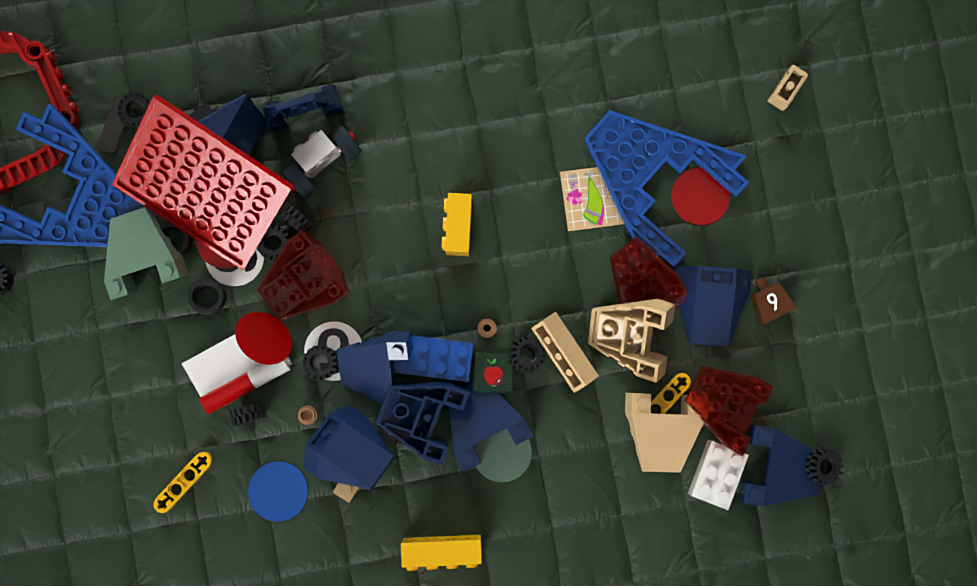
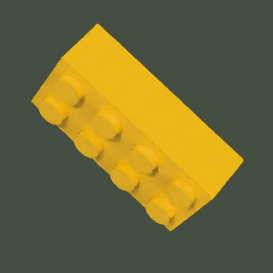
[401,535,482,571]

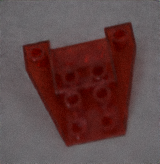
[257,230,349,321]
[610,237,689,309]
[685,366,774,456]

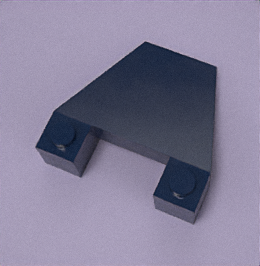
[262,85,344,133]
[336,331,417,404]
[448,376,533,472]
[375,381,470,465]
[739,424,824,506]

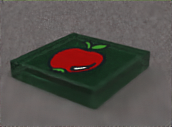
[473,353,513,393]

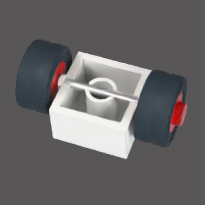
[283,125,362,199]

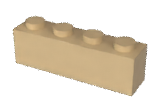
[531,312,599,393]

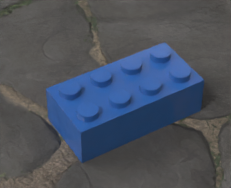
[393,335,475,382]

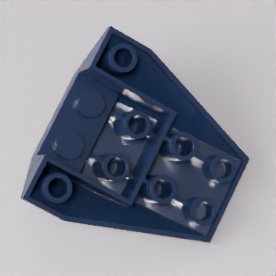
[198,94,267,157]
[674,266,751,347]
[303,405,395,490]

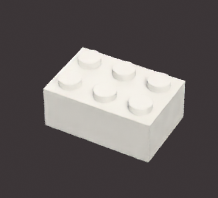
[688,440,749,510]

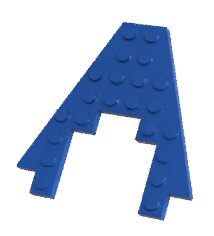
[0,104,153,247]
[584,110,749,268]

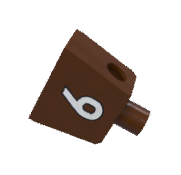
[751,276,797,325]

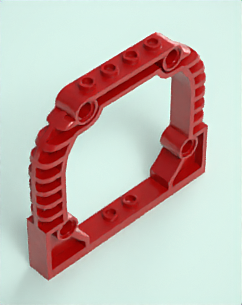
[0,31,81,195]

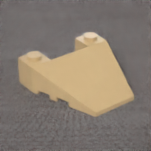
[588,299,675,383]
[625,393,708,473]

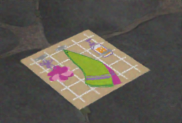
[560,167,624,231]

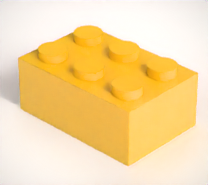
[442,193,472,256]

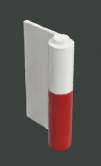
[182,335,292,414]

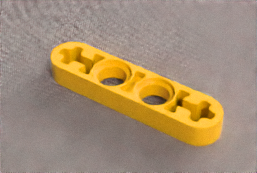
[651,373,691,414]
[153,452,213,513]

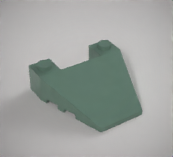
[104,207,189,300]

